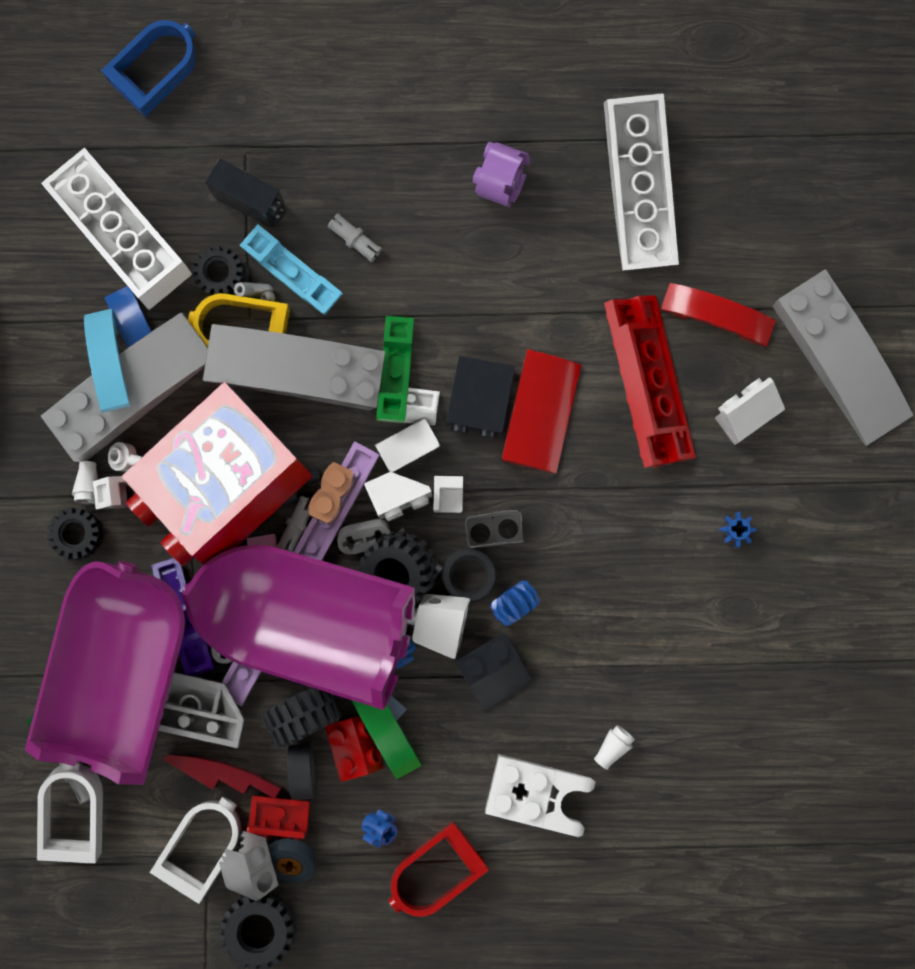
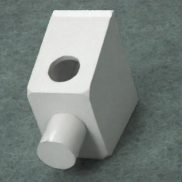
[407,594,470,659]

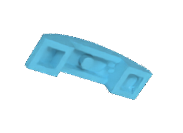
[240,224,343,315]
[84,309,130,413]

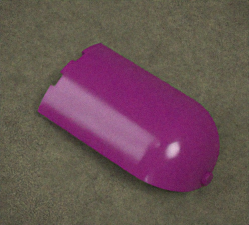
[182,545,415,710]
[25,561,185,785]

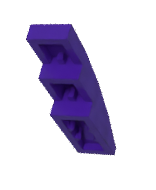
[151,558,215,677]

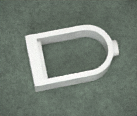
[37,761,103,863]
[150,797,242,904]

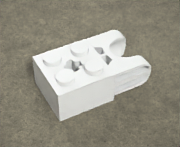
[485,754,596,837]

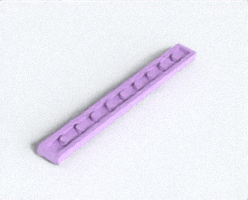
[222,441,380,706]

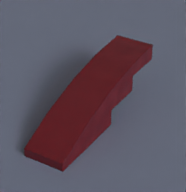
[163,753,283,799]

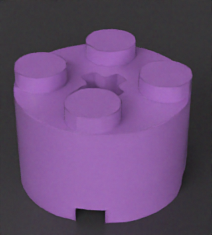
[473,142,530,207]

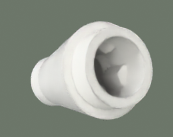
[72,461,98,505]
[594,725,635,769]

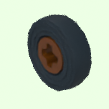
[268,839,317,883]

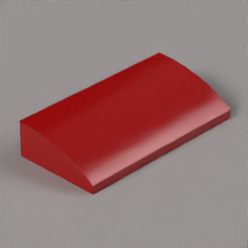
[501,349,581,474]

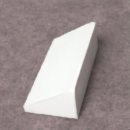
[405,388,440,426]
[375,418,440,472]

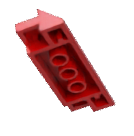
[604,295,696,468]

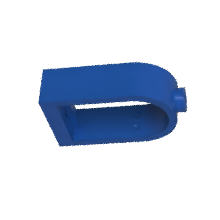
[101,20,197,117]

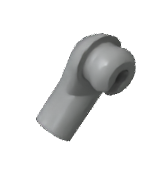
[234,282,276,301]

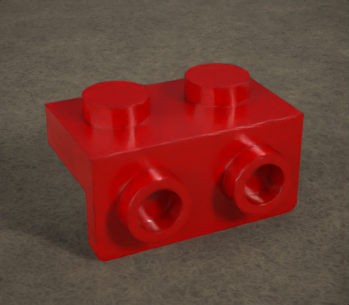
[325,716,383,782]
[246,795,311,841]

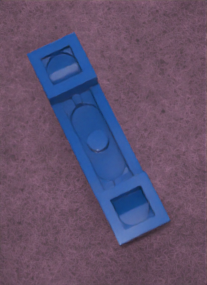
[104,286,152,348]

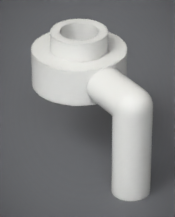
[108,442,142,472]

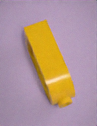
[188,294,290,346]

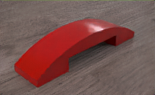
[660,283,776,347]

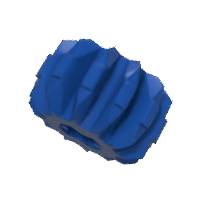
[490,581,540,626]

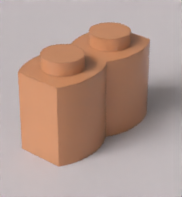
[309,462,355,525]

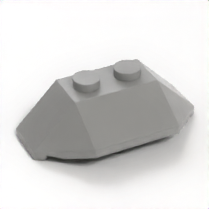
[158,673,245,748]

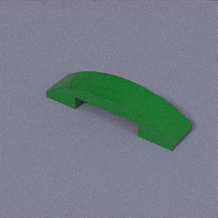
[376,316,414,423]
[352,700,422,779]

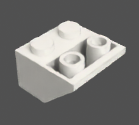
[715,378,785,445]
[364,472,432,522]

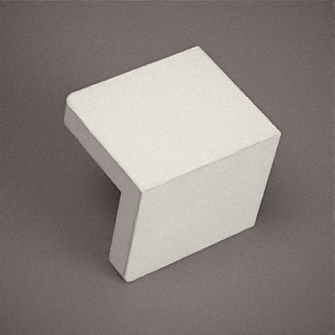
[93,476,128,510]
[434,476,463,513]

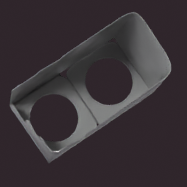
[465,510,524,549]
[219,831,278,901]

